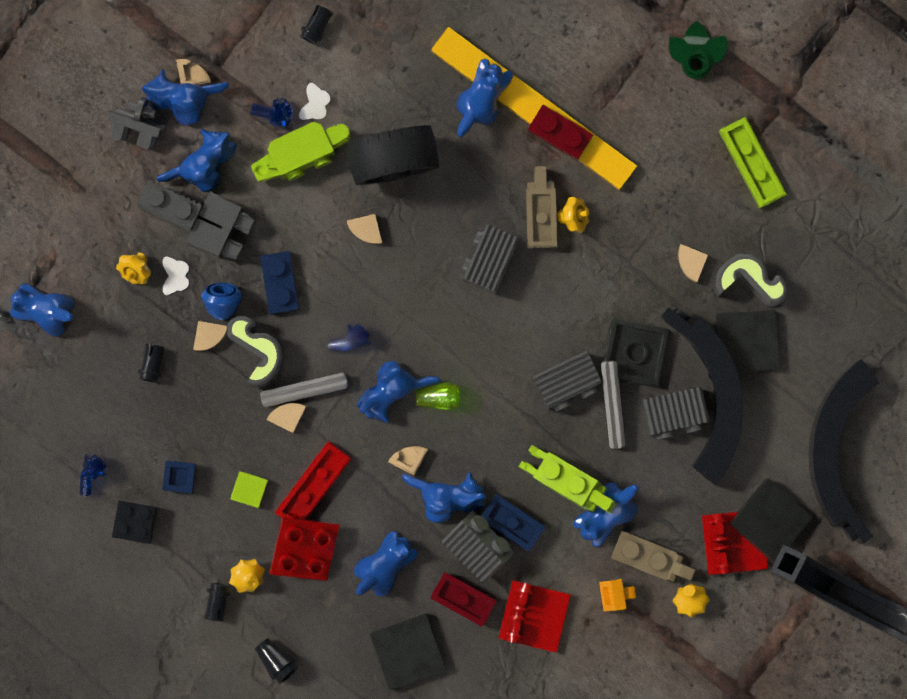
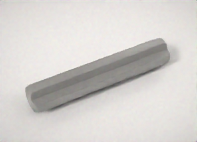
[601,361,626,449]
[260,373,348,407]

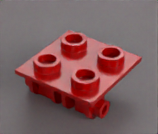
[702,512,768,575]
[269,513,340,581]
[498,580,571,653]

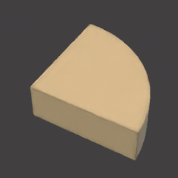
[176,59,211,86]
[347,214,382,244]
[678,244,708,283]
[193,321,227,351]
[266,403,306,433]
[388,446,428,476]

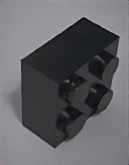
[112,500,158,544]

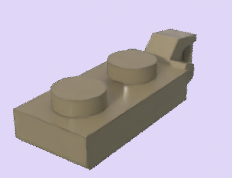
[526,166,557,249]
[610,530,695,582]

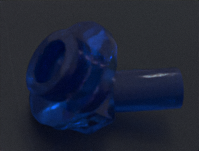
[250,97,293,127]
[329,323,371,351]
[80,454,107,496]

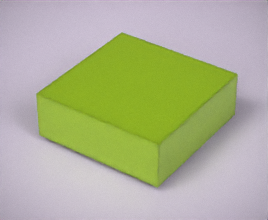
[230,471,269,508]

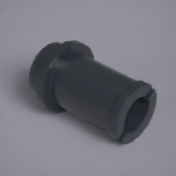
[300,5,333,45]
[138,344,165,383]
[204,583,231,622]

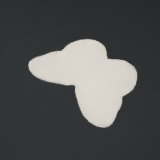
[299,83,330,120]
[163,256,189,295]

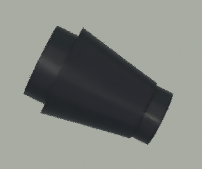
[255,638,298,684]

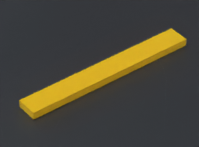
[431,27,637,190]

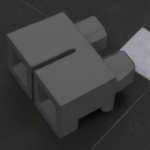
[186,191,256,260]

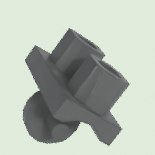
[108,97,167,150]

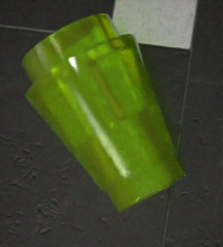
[416,381,460,411]

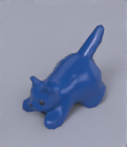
[456,59,513,137]
[141,69,229,125]
[156,129,237,192]
[10,283,74,336]
[356,361,440,423]
[402,473,486,524]
[573,483,639,547]
[354,531,418,596]

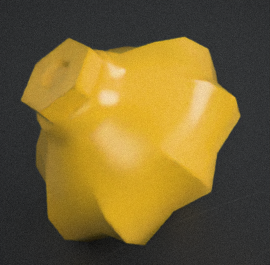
[557,197,589,233]
[116,252,151,285]
[229,559,265,593]
[672,583,711,618]

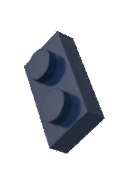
[260,251,299,315]
[481,494,546,552]

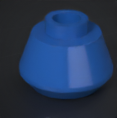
[201,283,242,320]

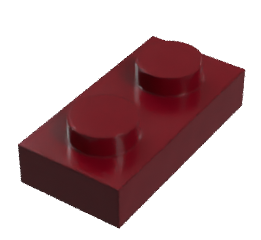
[527,105,593,162]
[430,572,496,627]

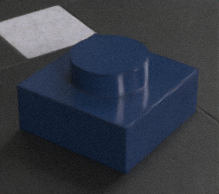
[162,461,196,494]

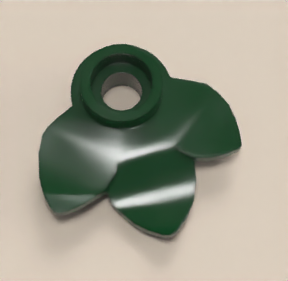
[668,21,727,80]

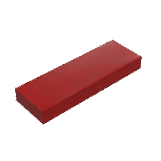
[274,441,352,520]

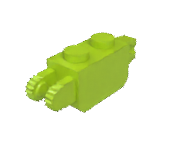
[251,122,351,183]
[518,445,617,514]

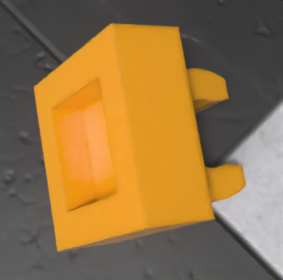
[599,579,636,612]

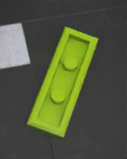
[718,117,787,209]

